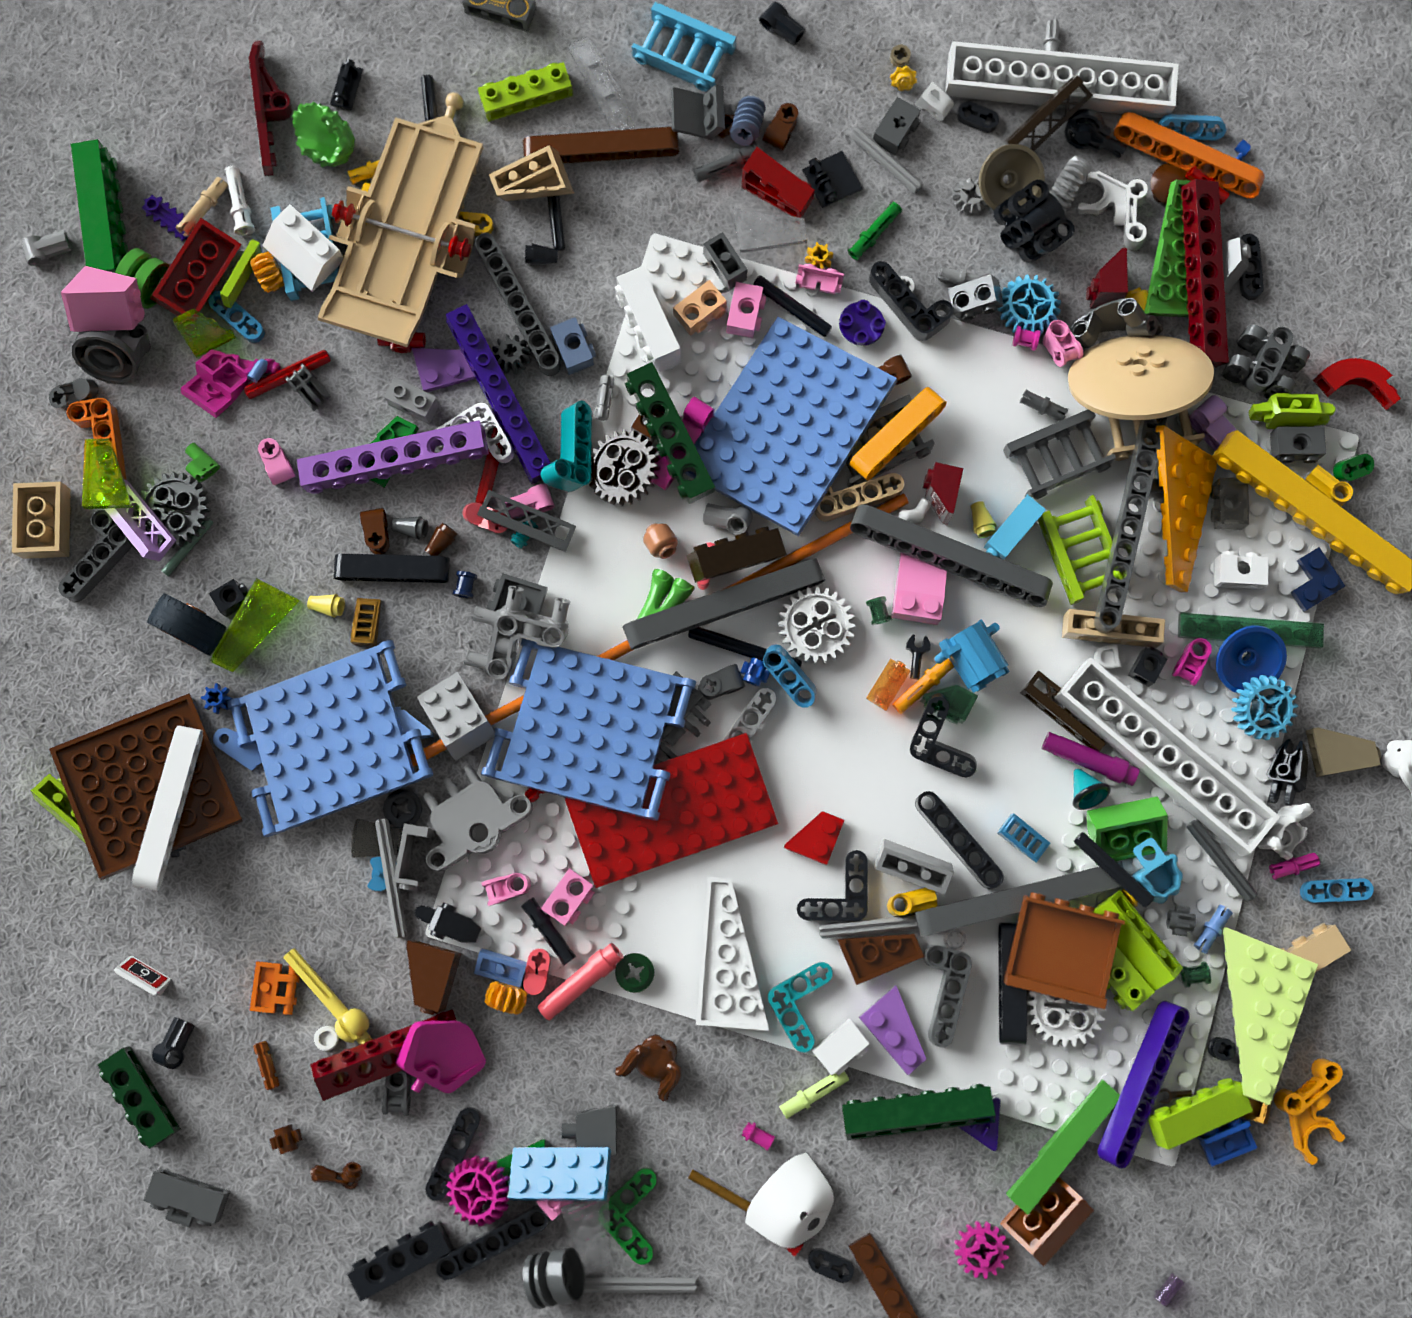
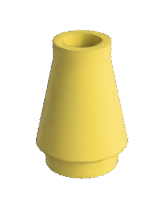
[970,501,996,538]
[307,594,345,618]

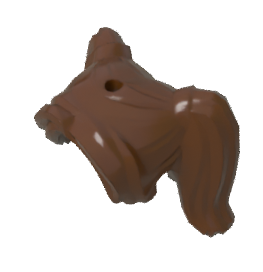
[615,1034,681,1102]

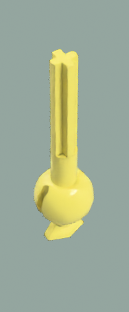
[283,948,373,1045]

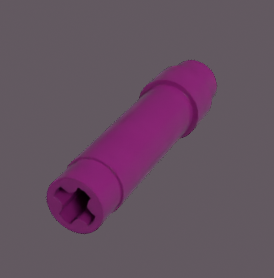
[1042,732,1140,786]

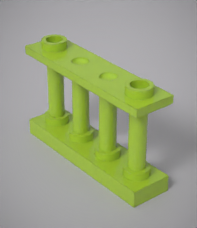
[1038,495,1123,605]

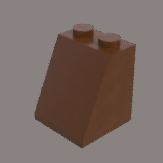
[406,940,462,1015]

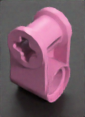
[1042,320,1083,367]
[258,438,296,486]
[482,873,531,906]

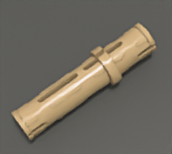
[176,177,229,237]

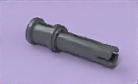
[693,140,759,183]

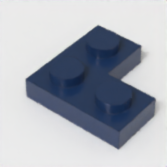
[1290,547,1345,612]

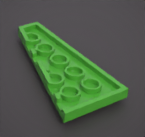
[1144,180,1191,317]

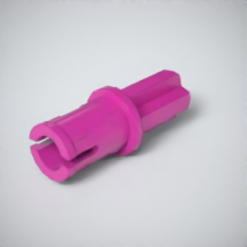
[1269,853,1320,880]

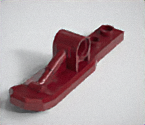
[249,41,292,176]

